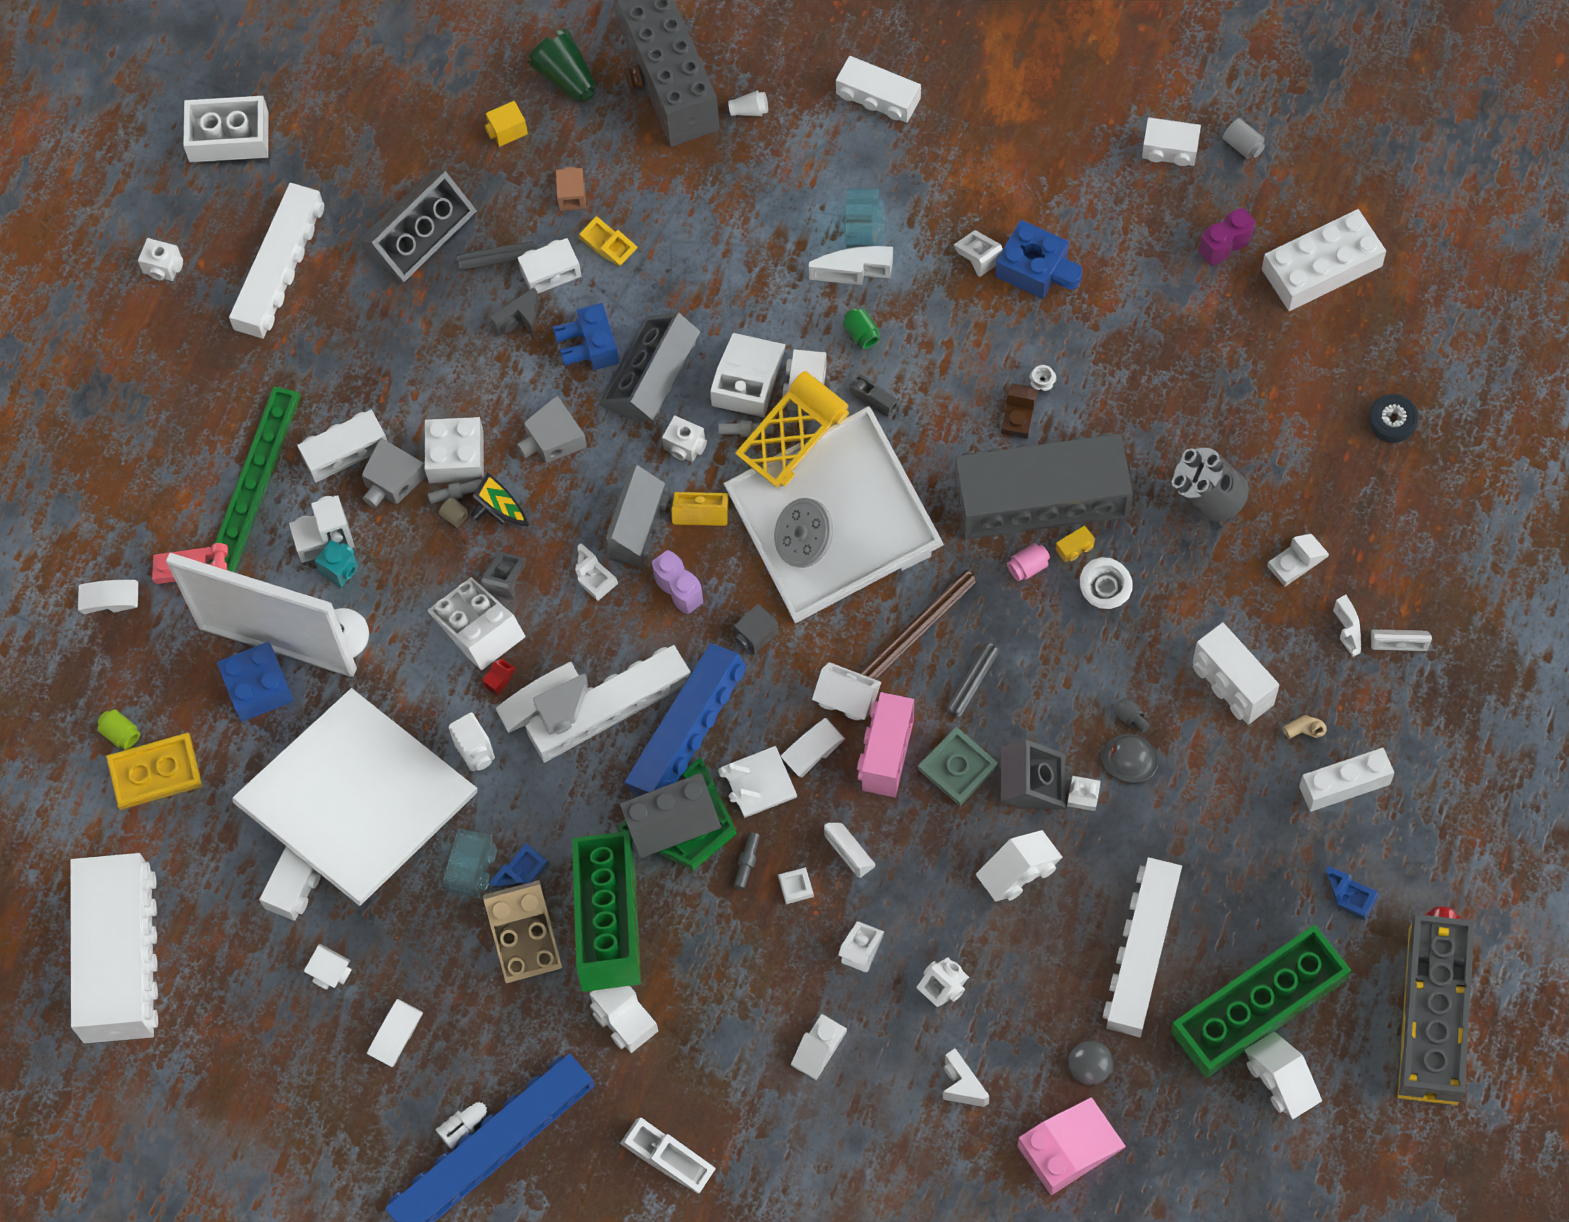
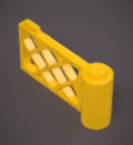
[735,371,849,489]

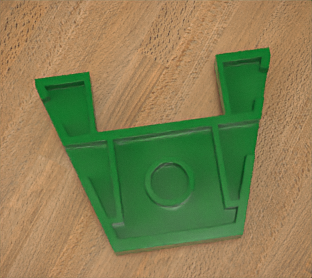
[616,757,737,871]

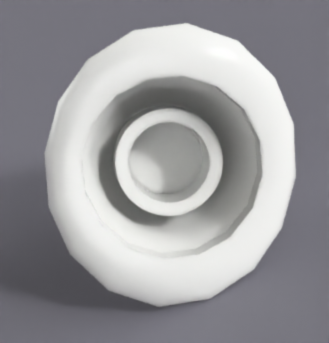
[1080,557,1132,609]

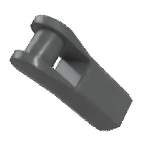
[849,375,899,416]

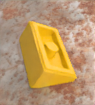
[672,492,729,526]

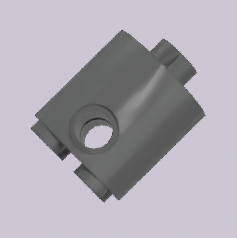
[1172,448,1249,521]

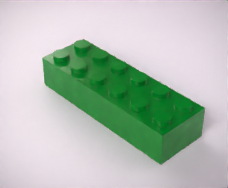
[572,831,641,992]
[1171,924,1351,1079]

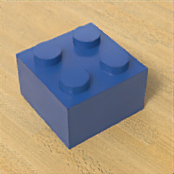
[217,641,294,722]

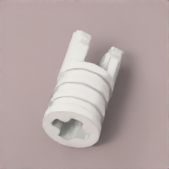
[435,1102,487,1150]

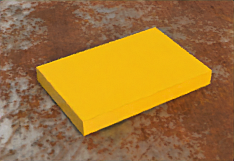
[106,732,203,810]

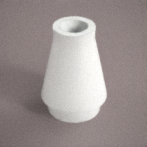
[728,90,768,116]

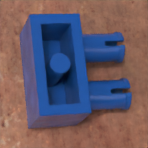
[553,302,619,371]

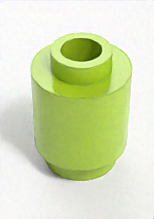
[97,709,140,750]

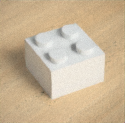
[425,417,484,483]

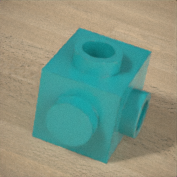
[315,539,358,588]

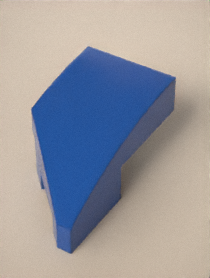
[489,843,550,887]
[1326,866,1379,920]

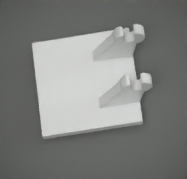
[718,746,797,818]

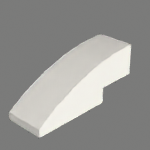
[809,246,893,285]
[496,662,579,733]
[620,1118,716,1194]

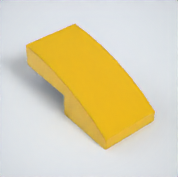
[578,216,638,267]

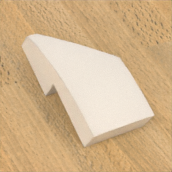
[575,544,618,601]
[1333,595,1361,657]

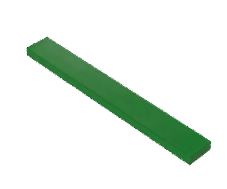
[209,386,301,573]

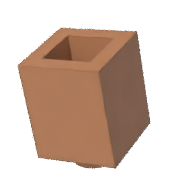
[556,167,586,211]

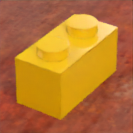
[1055,525,1095,563]

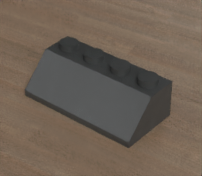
[359,170,477,282]
[599,312,701,422]

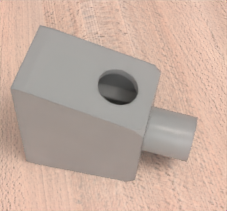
[517,396,587,462]
[362,438,427,508]

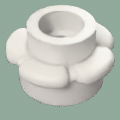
[1029,365,1056,391]

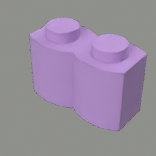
[652,550,703,614]

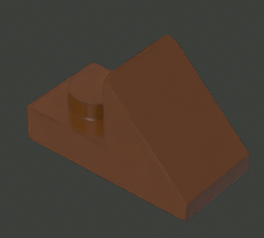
[1001,383,1038,439]

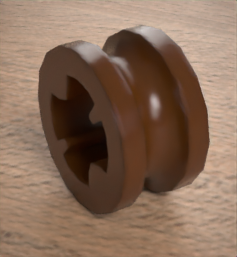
[625,65,643,91]

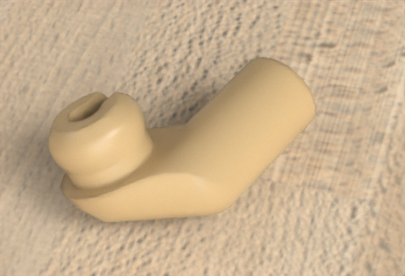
[1282,715,1327,739]

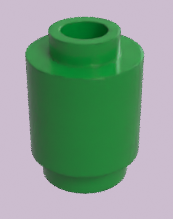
[843,308,881,349]

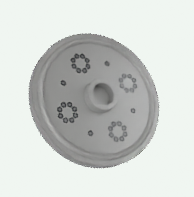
[774,498,833,568]

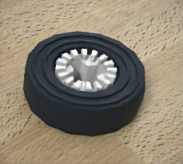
[1368,394,1419,443]

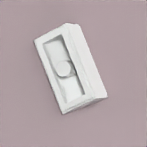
[1371,630,1432,651]
[824,823,875,878]

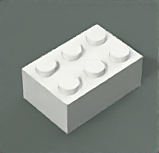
[183,96,269,162]
[1193,623,1280,725]

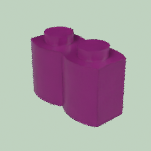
[1199,208,1256,266]

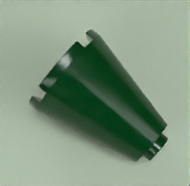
[527,28,597,103]

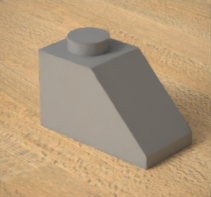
[533,673,588,735]

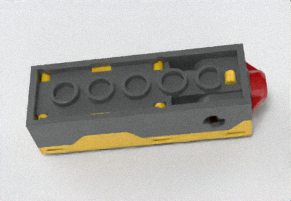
[1397,906,1475,1105]

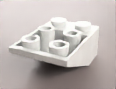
[710,333,785,418]
[428,577,526,671]

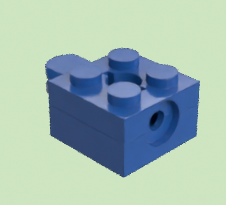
[995,220,1082,299]

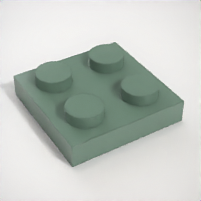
[918,727,999,806]

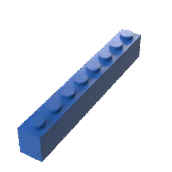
[385,1053,595,1222]

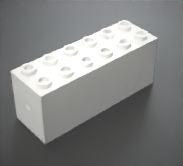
[71,853,158,1043]

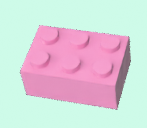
[857,692,914,798]

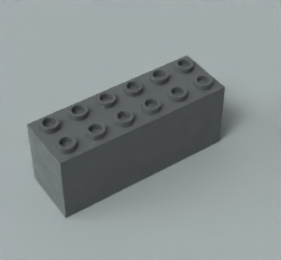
[614,0,720,147]
[955,433,1133,540]

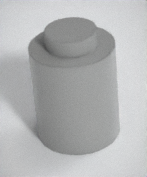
[1223,118,1265,159]

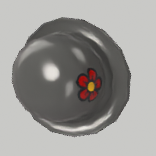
[1101,734,1158,783]

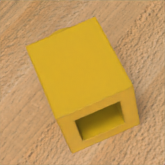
[485,101,528,147]

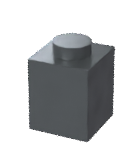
[734,604,779,654]

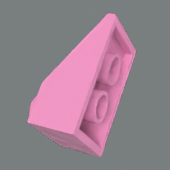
[1018,1097,1126,1195]

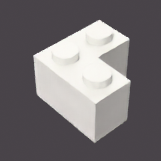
[289,495,355,563]
[976,830,1062,901]
[590,986,658,1053]
[1245,1032,1322,1119]

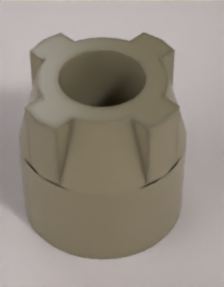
[439,497,469,527]

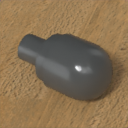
[1115,699,1150,733]

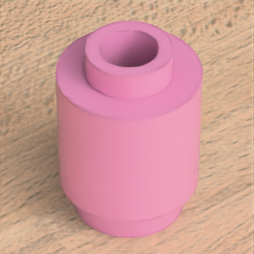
[1007,543,1050,581]

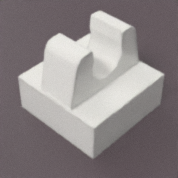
[1067,776,1101,811]

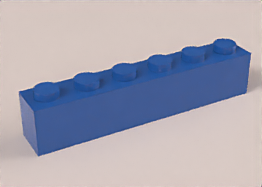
[624,643,747,797]

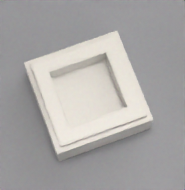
[778,867,814,904]

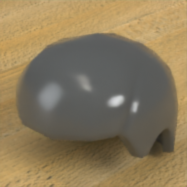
[1068,1040,1114,1086]

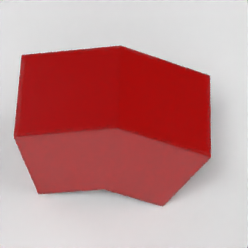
[482,659,516,696]

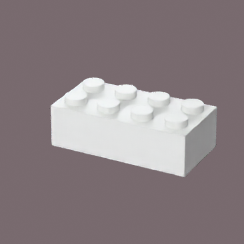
[1262,209,1386,311]

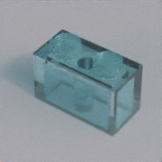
[442,828,497,898]

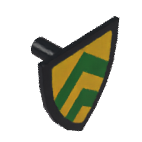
[471,472,529,527]

